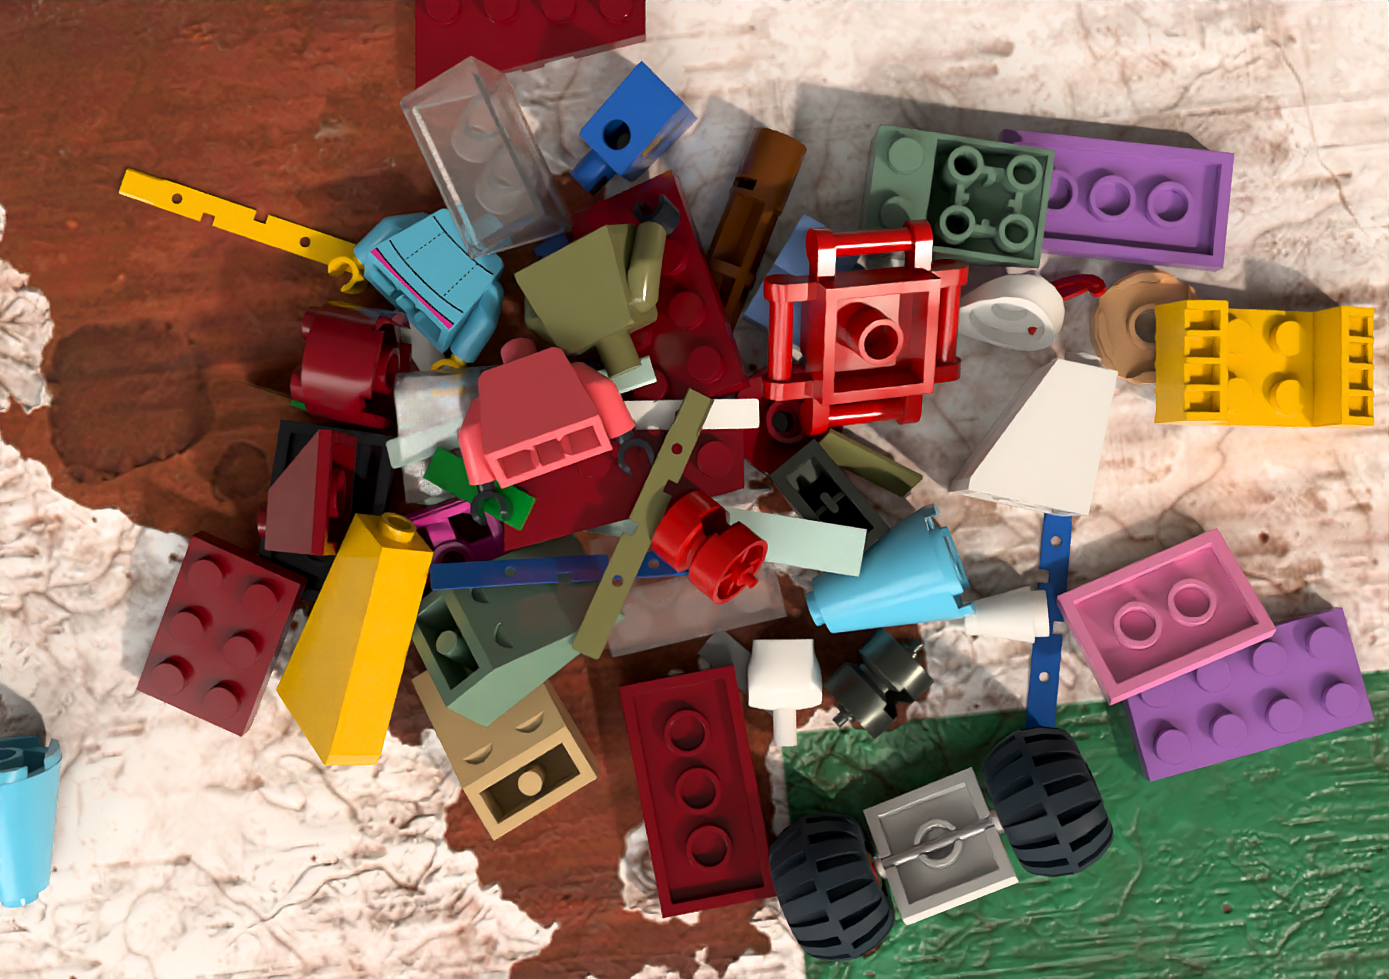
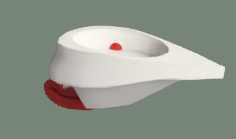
[958,270,1107,351]

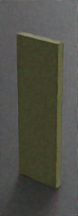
[817,428,923,497]

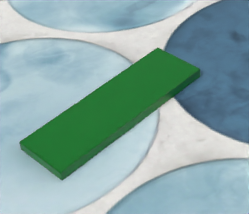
[423,446,537,531]

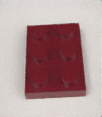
[136,530,309,737]

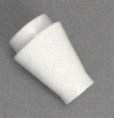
[963,585,1049,643]

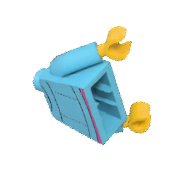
[328,208,509,393]

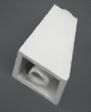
[949,352,1118,516]

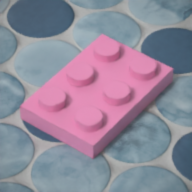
[1056,528,1276,706]

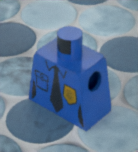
[569,61,698,197]

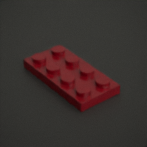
[568,170,751,422]
[619,663,777,918]

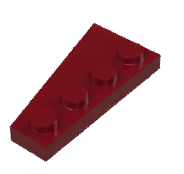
[415,0,646,99]
[504,429,744,552]

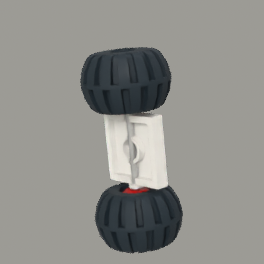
[769,726,1114,962]

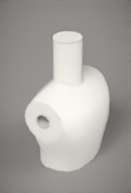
[747,639,822,746]

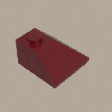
[257,429,357,556]

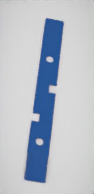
[1025,513,1072,729]
[430,551,689,590]

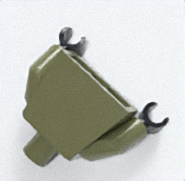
[514,195,680,379]

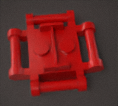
[761,219,969,436]

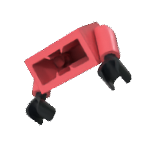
[458,338,654,525]

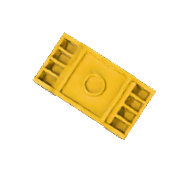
[1154,300,1374,429]

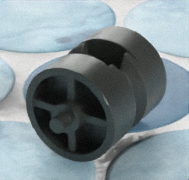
[822,628,934,739]

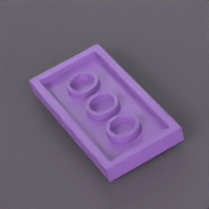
[998,129,1234,272]
[1122,606,1374,782]

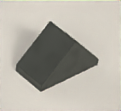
[769,438,891,553]

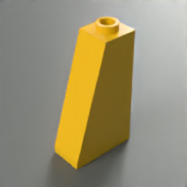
[276,513,433,765]

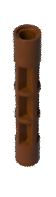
[706,127,807,333]

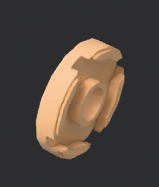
[1090,270,1201,385]

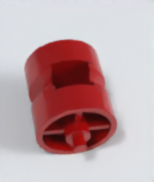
[651,490,768,605]

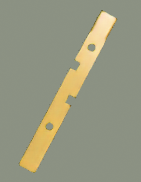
[119,168,356,273]

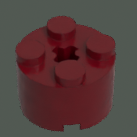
[290,300,412,429]

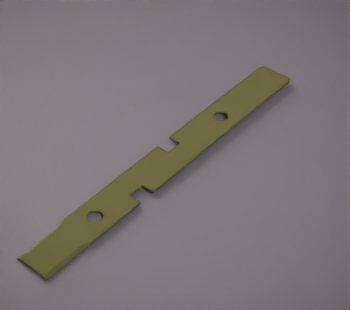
[572,388,715,660]

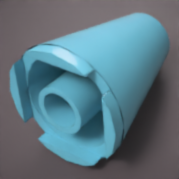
[806,502,976,633]
[0,735,62,908]

